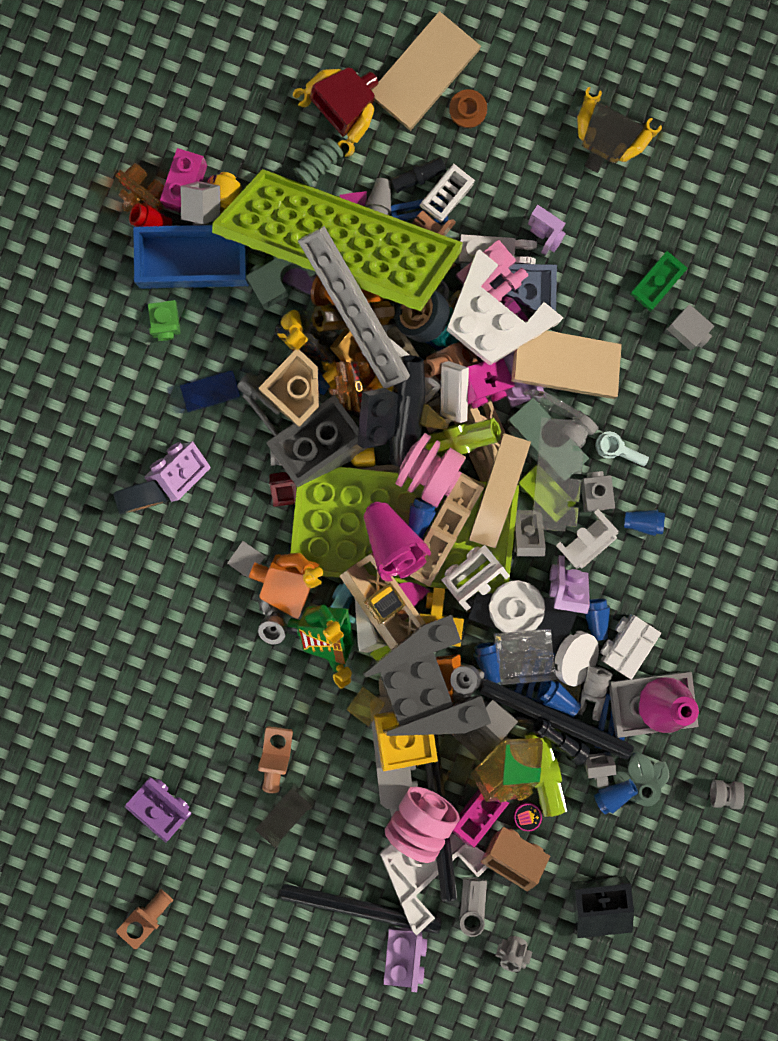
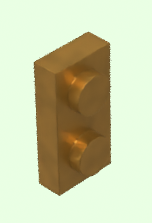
[330,330,376,386]

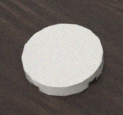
[489,580,545,636]
[555,631,599,686]

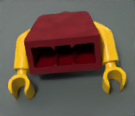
[293,67,378,157]

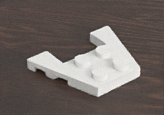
[446,249,563,366]
[380,833,488,936]

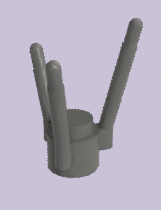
[237,372,280,437]

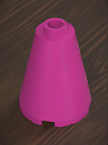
[363,502,431,581]
[638,677,699,733]

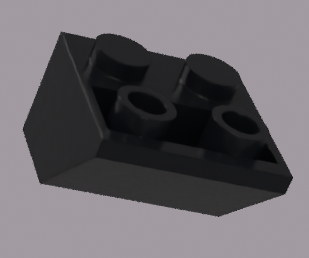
[571,876,634,938]

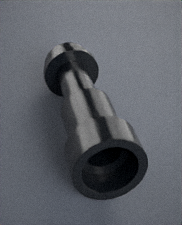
[532,718,590,765]

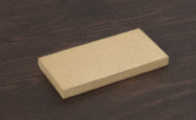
[372,11,481,131]
[511,330,621,399]

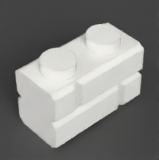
[600,614,661,680]

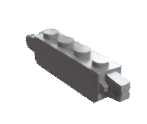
[370,677,418,816]

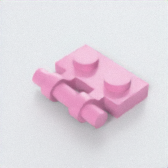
[456,240,528,302]

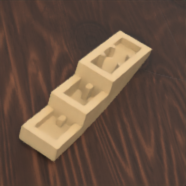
[469,433,531,548]
[409,473,485,587]

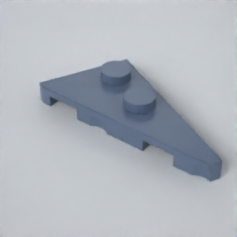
[460,263,557,311]

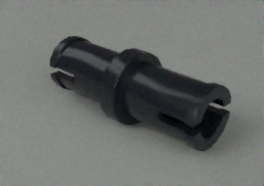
[390,156,447,194]

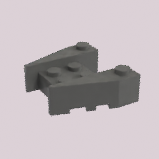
[363,615,491,736]

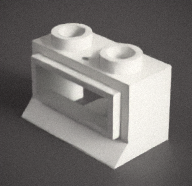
[556,509,618,569]
[442,545,510,611]

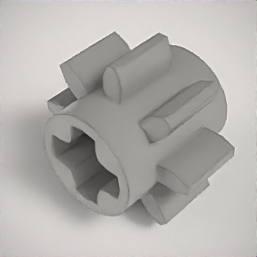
[495,936,532,972]

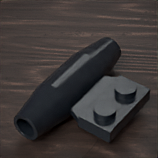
[357,355,426,467]

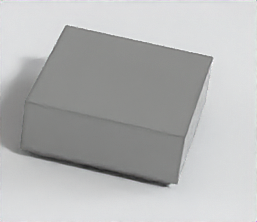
[227,541,266,579]

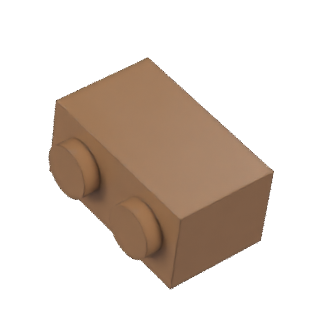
[481,827,550,892]

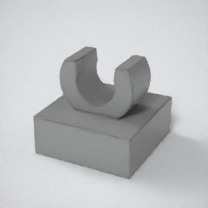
[584,752,616,787]

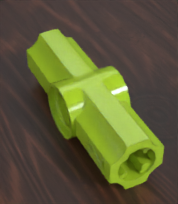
[420,418,501,457]
[524,732,567,817]

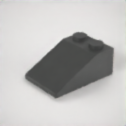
[266,395,367,487]

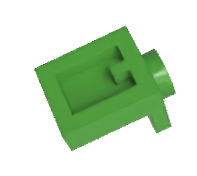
[148,300,181,341]

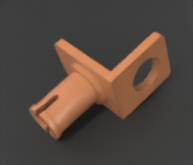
[412,210,456,270]
[424,342,480,381]
[258,726,293,793]
[116,889,174,949]

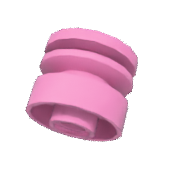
[395,433,466,508]
[385,786,460,863]

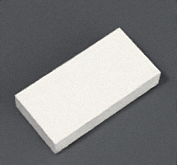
[440,361,469,423]

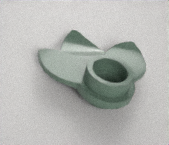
[613,752,669,807]

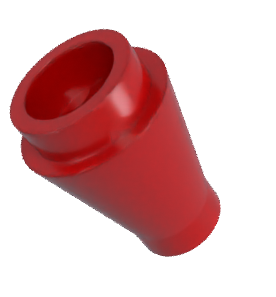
[129,203,172,227]

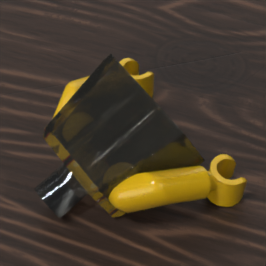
[577,87,662,173]
[275,310,342,388]

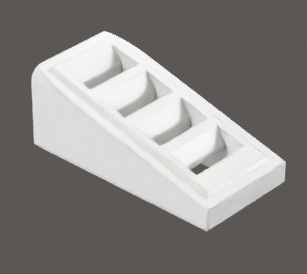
[420,164,475,222]
[355,599,386,653]

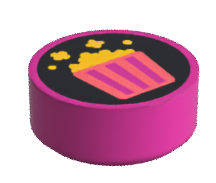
[514,802,542,831]

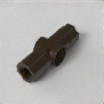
[312,301,395,332]

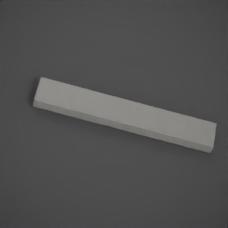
[298,226,410,388]

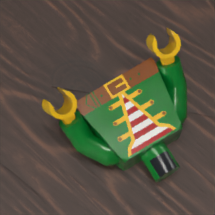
[287,605,355,688]

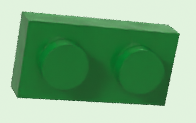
[630,251,688,312]

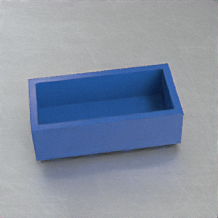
[133,225,249,289]

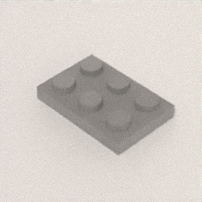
[609,671,699,738]

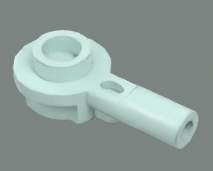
[595,431,649,466]

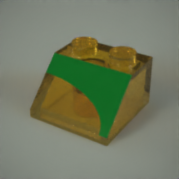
[471,738,543,802]

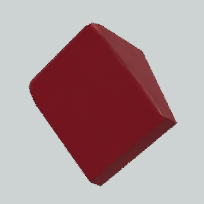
[269,472,297,507]

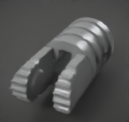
[577,666,612,721]

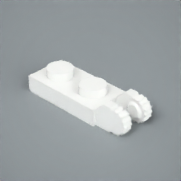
[459,234,537,264]

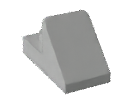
[514,510,546,556]

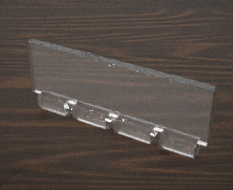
[532,418,586,531]

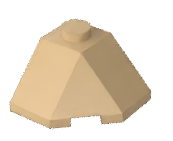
[259,349,319,427]

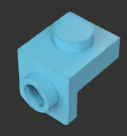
[331,584,356,624]

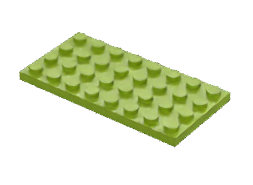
[212,169,463,311]
[290,467,519,593]

